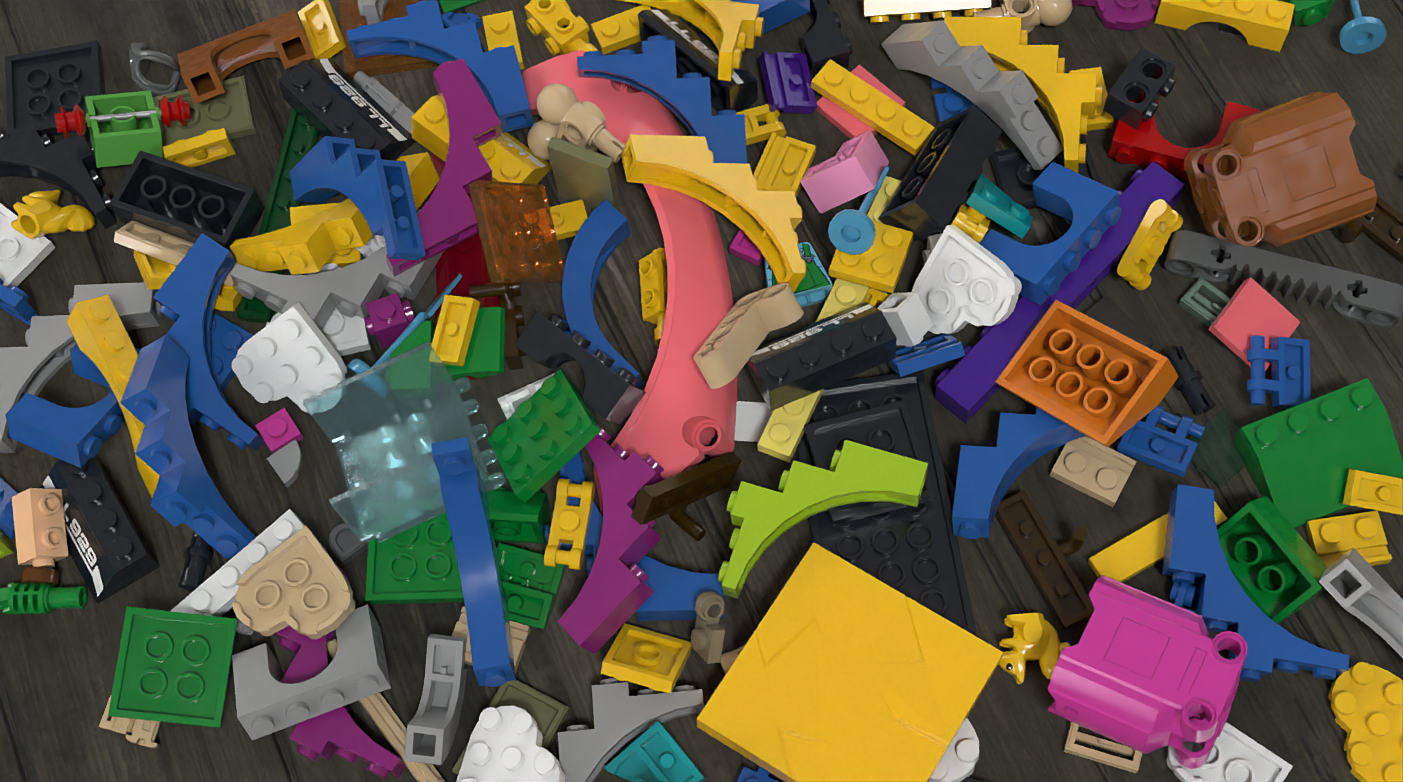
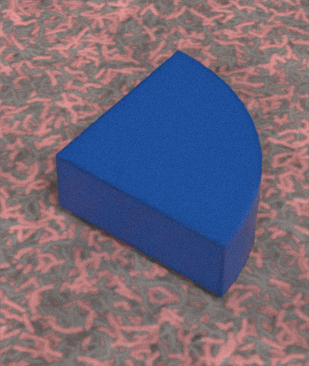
[441,11,483,29]

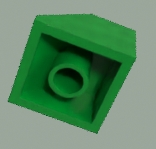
[486,486,550,544]

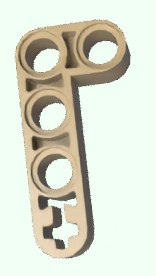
[693,282,804,389]

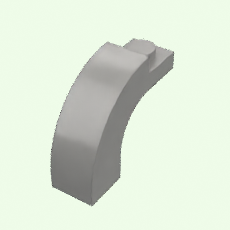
[405,634,467,765]

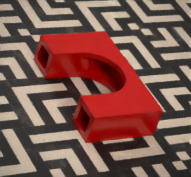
[1107,100,1260,181]

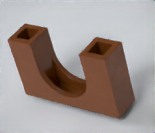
[177,9,315,104]

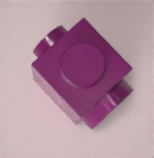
[364,293,415,348]

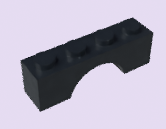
[802,0,853,78]
[514,311,646,426]

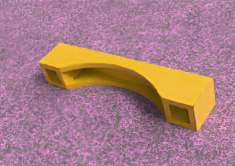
[66,295,160,498]

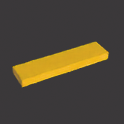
[1088,501,1227,583]

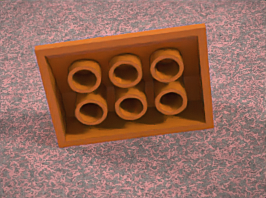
[995,300,1179,447]

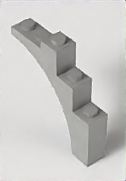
[881,20,1063,170]
[230,209,444,330]
[0,282,162,453]
[558,678,704,782]

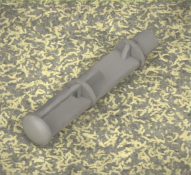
[354,71,414,135]

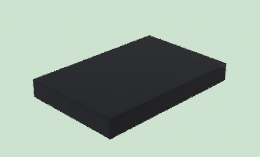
[989,135,1100,210]

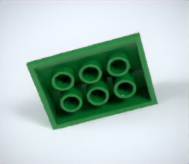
[1232,378,1403,529]

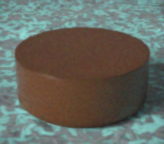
[21,567,60,586]

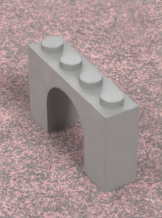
[232,604,391,741]

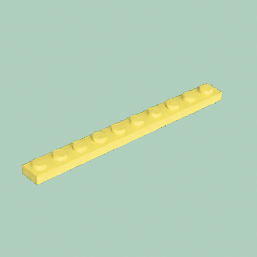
[757,176,902,463]

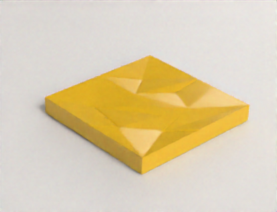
[697,542,1004,782]

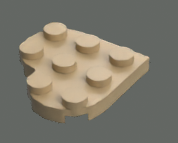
[232,526,355,640]

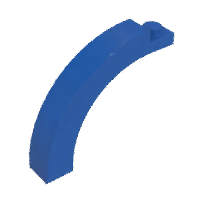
[562,199,642,388]

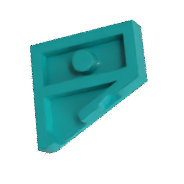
[966,174,1033,239]
[604,721,707,782]

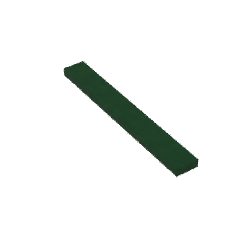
[237,108,320,324]

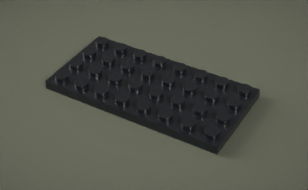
[797,370,977,636]

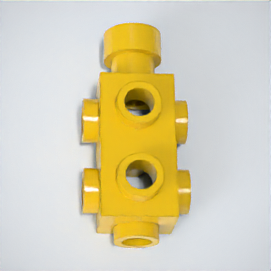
[524,0,599,56]
[639,248,668,347]

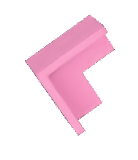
[800,130,889,213]

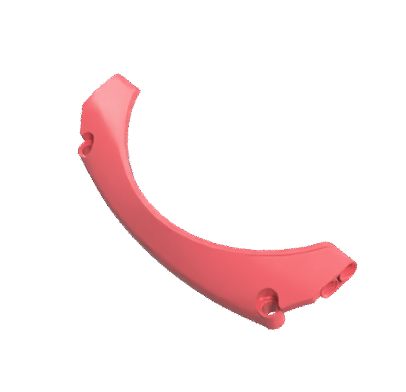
[522,50,738,516]

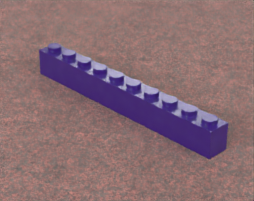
[934,161,1185,424]

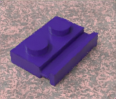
[759,51,817,114]

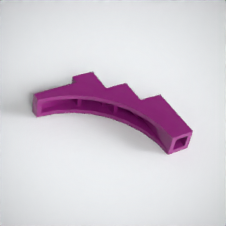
[558,423,665,654]
[274,567,406,779]

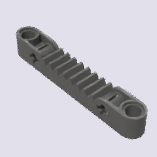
[1164,230,1403,328]

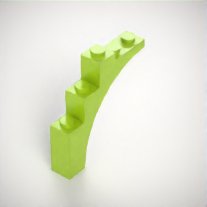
[718,440,928,599]

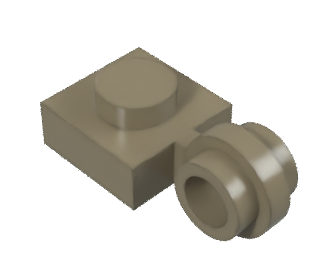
[691,591,725,664]

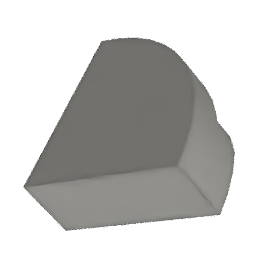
[266,439,303,488]

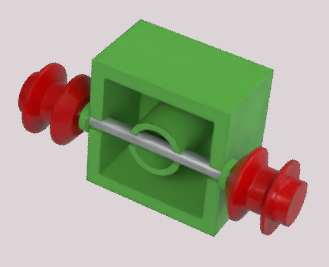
[54,90,190,168]

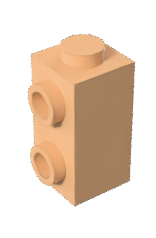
[12,488,68,568]

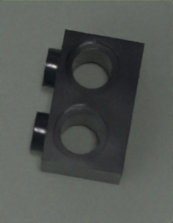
[1103,47,1176,130]

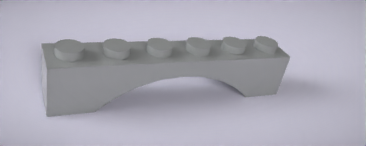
[1319,548,1403,658]

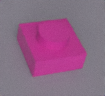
[729,229,764,266]
[255,408,304,454]

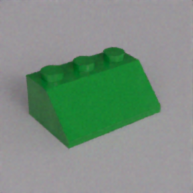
[1217,496,1327,624]

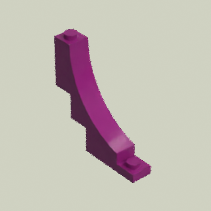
[386,58,501,277]

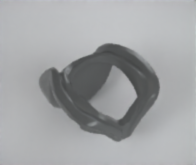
[129,41,181,96]

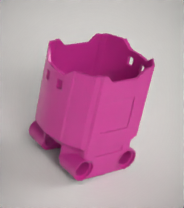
[1047,575,1248,769]

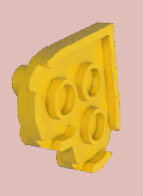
[1328,662,1403,782]

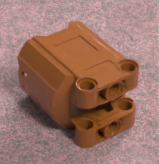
[1184,91,1377,248]

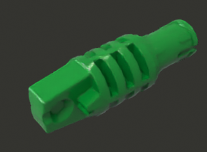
[0,583,87,615]

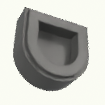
[329,522,369,566]

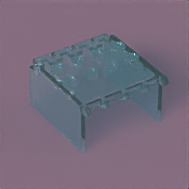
[302,341,506,543]

